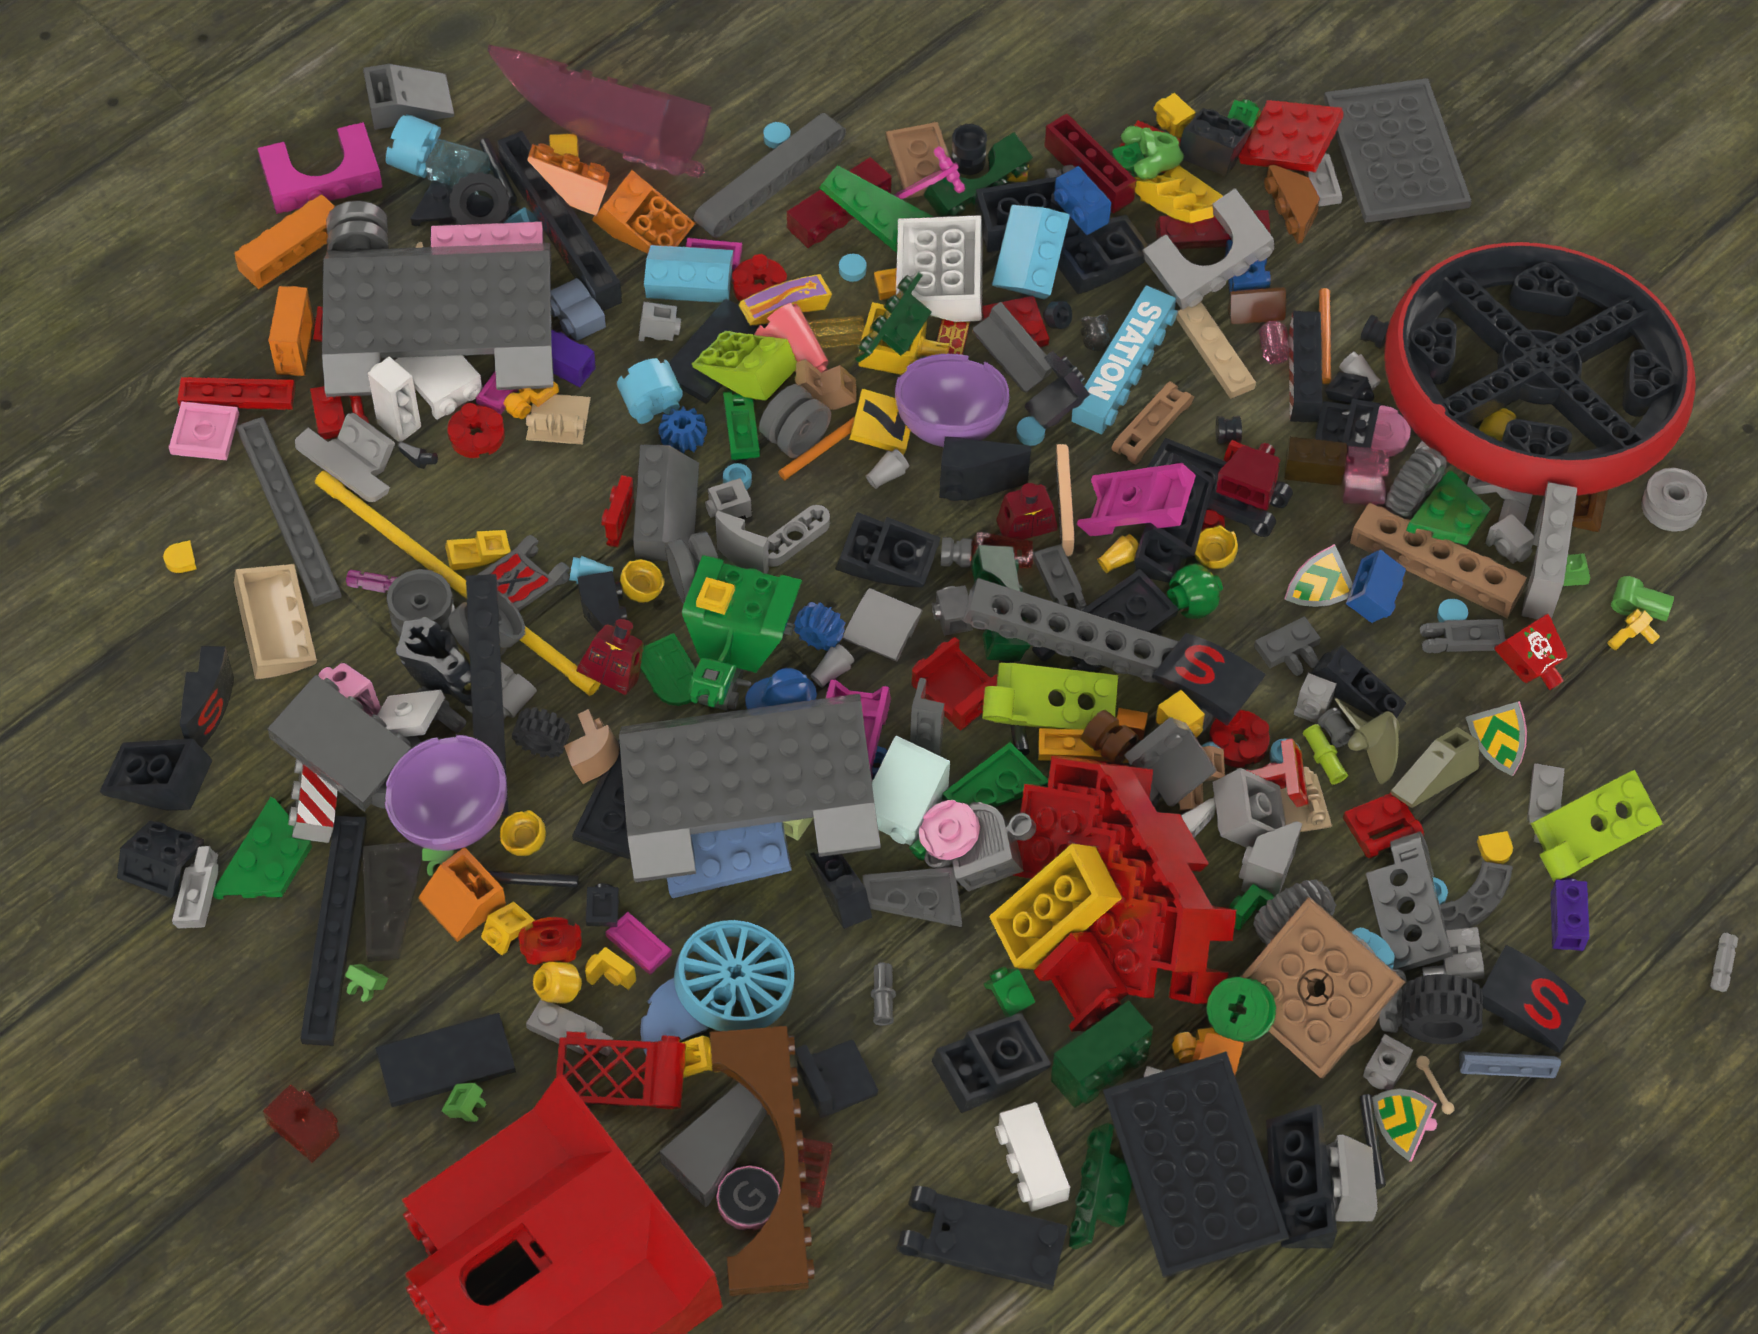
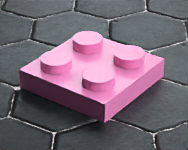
[169,402,239,460]

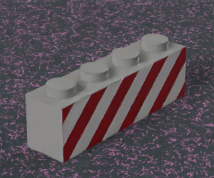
[288,759,337,843]

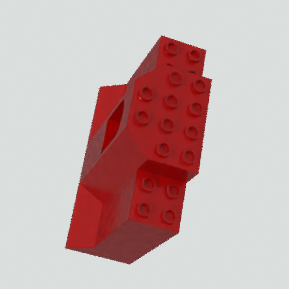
[402,1074,723,1334]

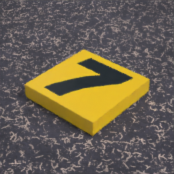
[850,389,910,455]

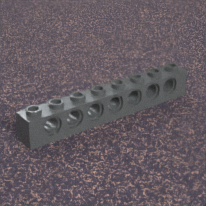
[963,578,1178,684]

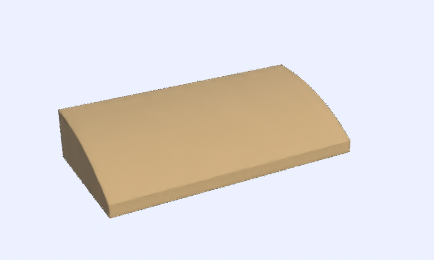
[234,564,317,679]

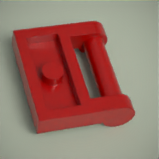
[310,386,369,439]
[1343,793,1424,859]

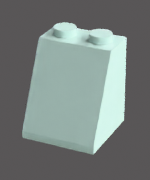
[872,736,950,845]

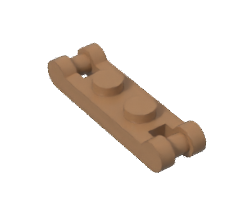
[1111,382,1194,465]

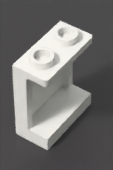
[395,355,482,419]

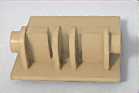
[526,394,591,445]
[1280,767,1332,832]

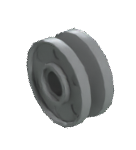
[1641,468,1707,532]

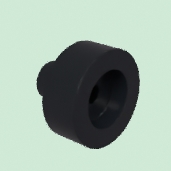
[1043,301,1072,329]

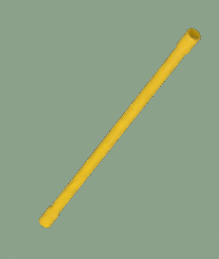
[315,470,600,696]

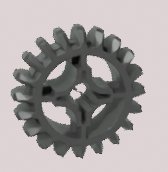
[1386,446,1447,520]
[1253,880,1336,946]

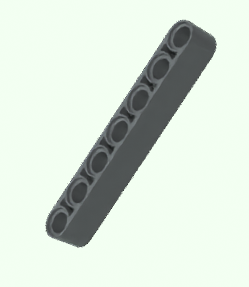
[694,113,846,238]

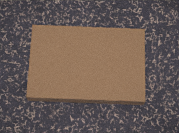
[886,122,950,199]

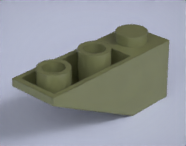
[1391,727,1479,808]

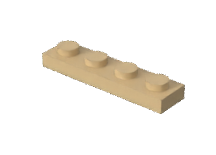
[1176,302,1256,399]

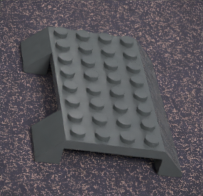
[322,243,554,397]
[619,694,881,882]

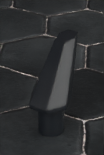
[399,441,438,469]

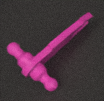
[894,146,965,199]

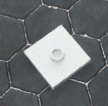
[377,690,445,737]

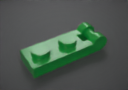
[723,392,760,460]

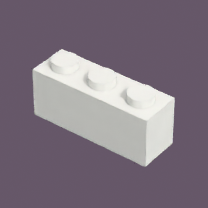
[368,356,421,442]
[995,1102,1070,1212]

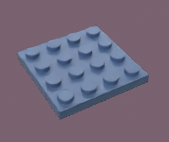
[667,822,792,898]

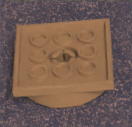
[1239,897,1406,1078]

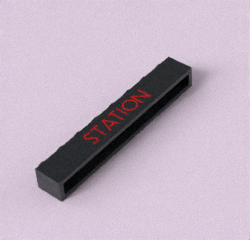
[498,131,622,311]

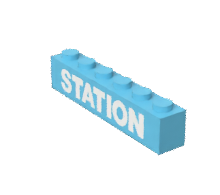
[1071,286,1178,435]

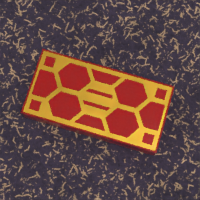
[937,319,971,355]

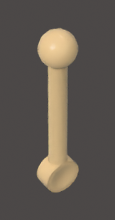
[1416,1056,1454,1114]

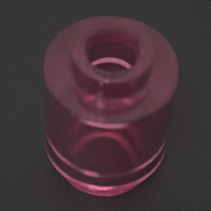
[1259,321,1290,365]

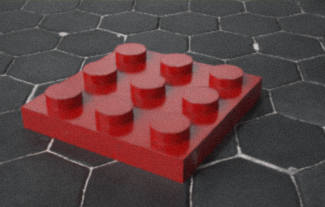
[1239,100,1344,172]

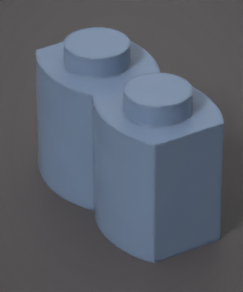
[551,278,606,341]

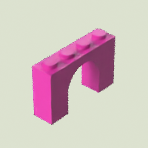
[258,122,383,214]

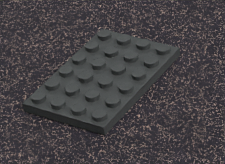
[1324,78,1471,223]

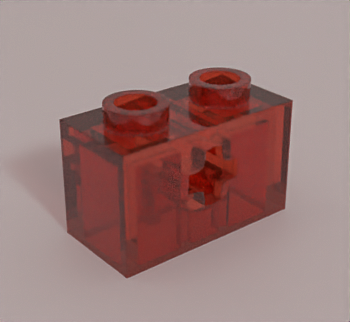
[263,1084,340,1163]

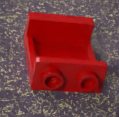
[912,637,998,731]
[1034,932,1129,1032]

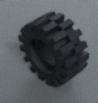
[512,708,571,758]

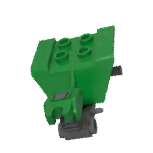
[682,555,802,711]

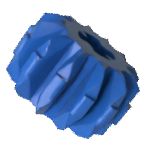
[658,406,707,454]
[794,602,845,651]

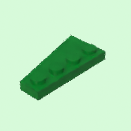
[819,165,934,253]

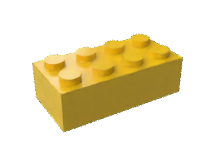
[989,844,1122,970]

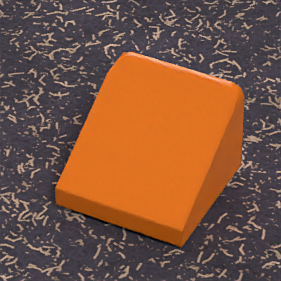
[1117,708,1148,740]

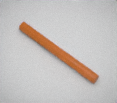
[1319,288,1331,384]
[778,416,855,480]

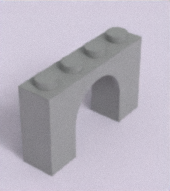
[1143,188,1274,310]
[1522,482,1577,619]

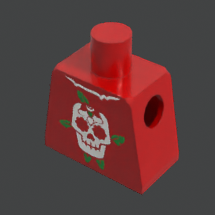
[1494,614,1567,690]

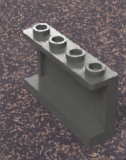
[268,675,411,811]

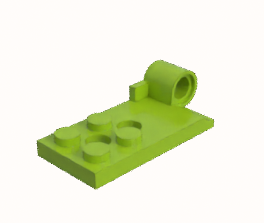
[982,663,1118,730]
[1530,770,1663,882]

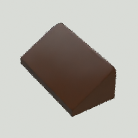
[1228,287,1286,324]
[1572,489,1609,532]

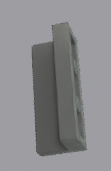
[973,302,1052,393]
[910,678,944,756]

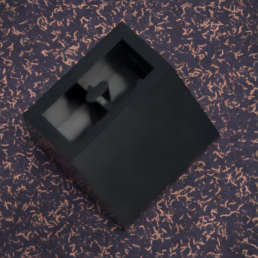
[1179,108,1252,177]

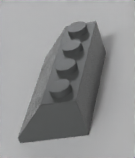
[633,445,699,561]

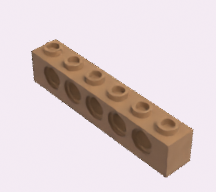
[1350,502,1527,619]

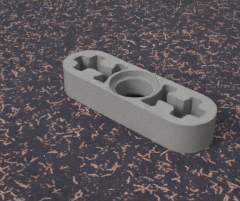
[767,505,830,567]

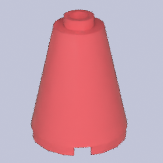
[754,303,829,373]

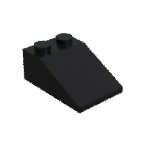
[939,437,1031,501]
[100,739,212,811]

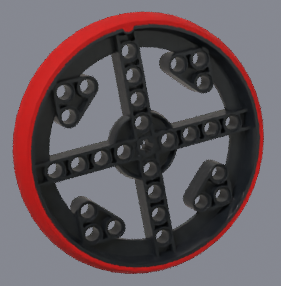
[1384,242,1696,496]

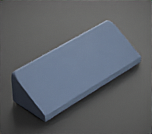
[1459,1051,1561,1078]

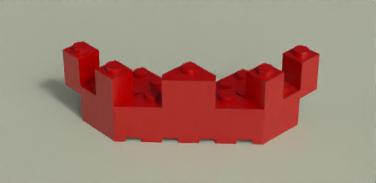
[1013,755,1236,1004]

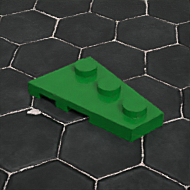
[942,742,1048,807]

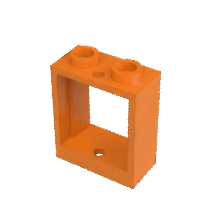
[269,286,314,376]

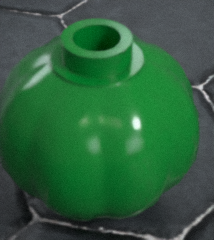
[1167,564,1223,619]

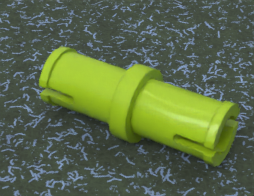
[1303,724,1348,785]

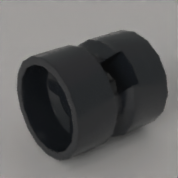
[951,124,987,175]

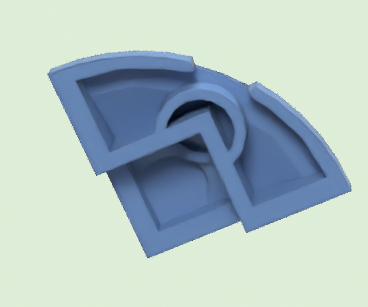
[641,978,709,1054]

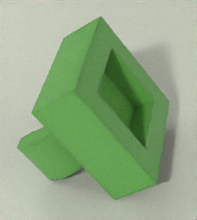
[1563,553,1590,586]
[422,848,457,876]
[345,964,388,1002]
[442,1083,486,1122]

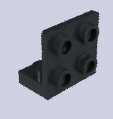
[117,821,204,898]
[795,1040,878,1118]

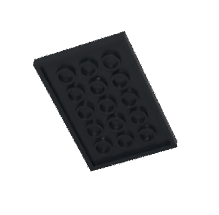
[1103,1051,1289,1278]

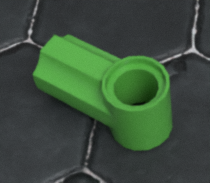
[1611,576,1674,621]

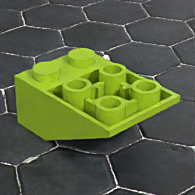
[692,331,797,400]

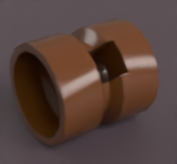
[1081,710,1139,765]

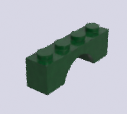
[924,132,1033,217]
[971,545,1030,661]

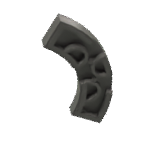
[1411,861,1513,938]

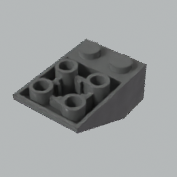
[363,64,454,130]

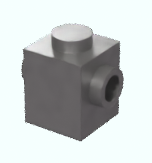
[932,585,973,636]

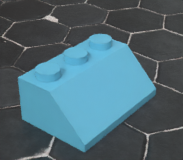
[992,205,1070,299]
[644,245,733,303]

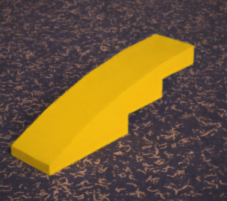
[1134,175,1213,223]

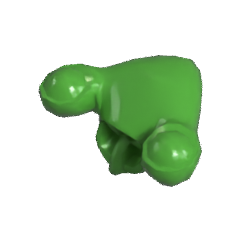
[1121,126,1185,179]

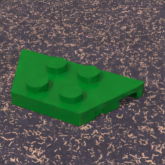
[1406,470,1491,545]
[213,797,312,899]

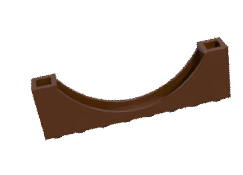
[709,1026,815,1296]

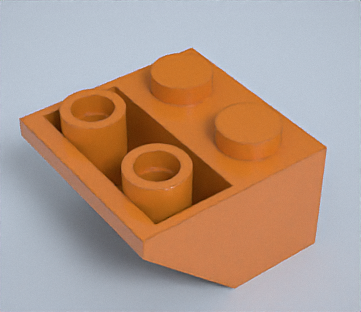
[418,847,506,942]

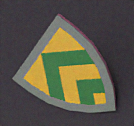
[1284,544,1353,607]
[1466,701,1527,776]
[1372,1089,1437,1161]

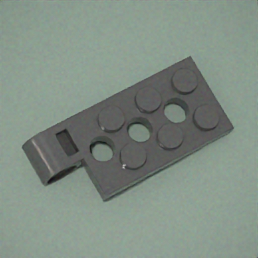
[1366,832,1453,971]

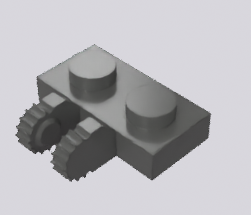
[1254,616,1321,676]

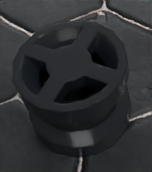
[1360,314,1389,349]
[1215,416,1242,445]

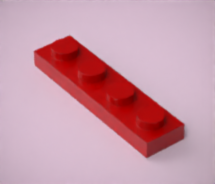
[177,377,296,410]

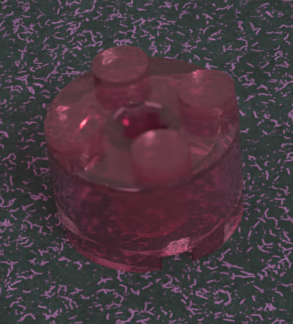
[1342,446,1389,506]

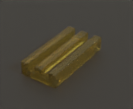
[808,316,865,348]

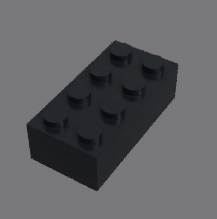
[975,176,1080,252]

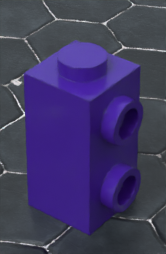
[551,330,596,387]
[1550,878,1590,951]

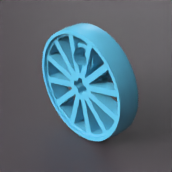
[674,920,794,1031]

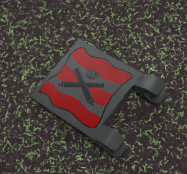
[478,535,570,611]

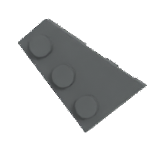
[863,867,962,927]

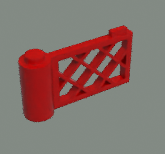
[556,1031,686,1109]

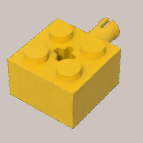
[859,302,950,375]

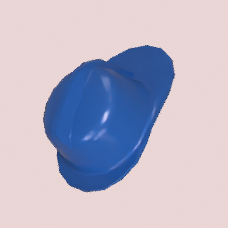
[745,668,817,709]

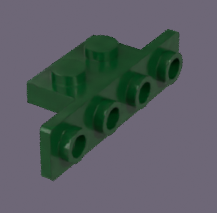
[855,271,932,362]
[1069,1122,1132,1250]

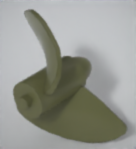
[1335,698,1400,784]

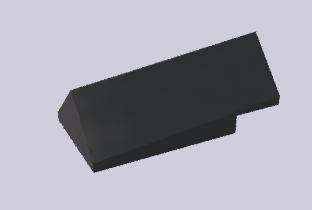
[1134,453,1215,583]
[1266,1104,1337,1248]

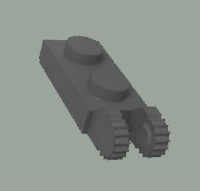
[1033,544,1087,611]
[1420,619,1506,653]

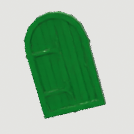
[640,633,695,706]

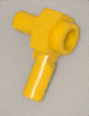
[1607,609,1660,651]

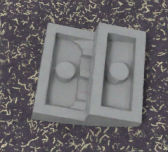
[715,511,769,574]
[842,588,923,662]

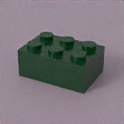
[1051,1001,1153,1108]

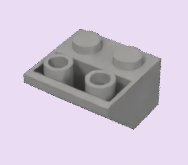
[1328,1135,1378,1221]

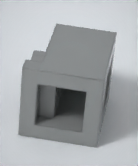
[639,302,681,341]
[705,478,752,518]
[1486,513,1535,564]
[1294,673,1336,723]
[1363,1034,1413,1090]

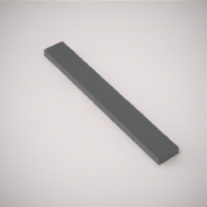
[236,417,342,607]

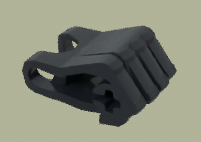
[396,617,472,706]

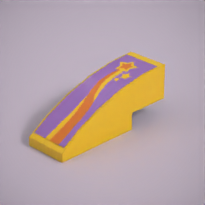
[739,274,832,326]

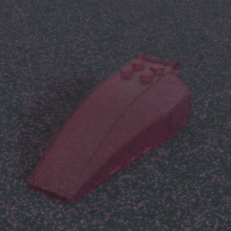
[488,44,712,178]

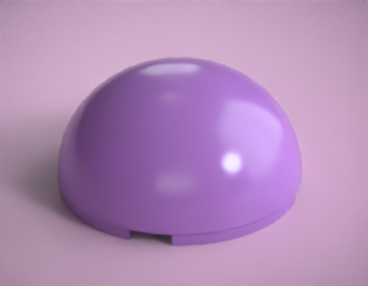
[895,354,1009,447]
[385,735,507,851]

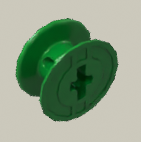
[1207,977,1277,1042]

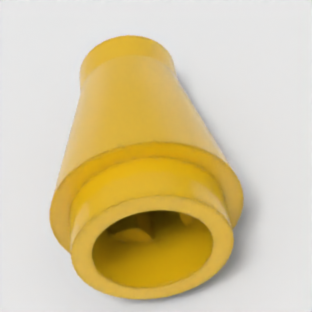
[1097,534,1139,573]

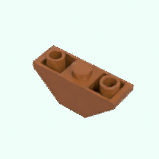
[1264,165,1320,244]

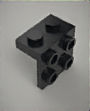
[1025,351,1090,429]

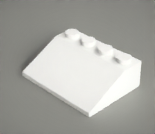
[896,215,983,322]

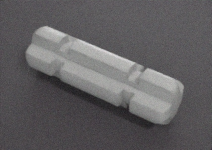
[1711,933,1738,992]

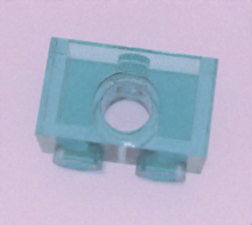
[425,139,491,194]

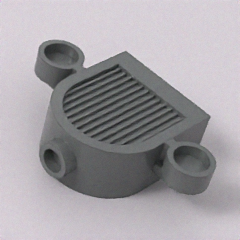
[925,802,1036,891]

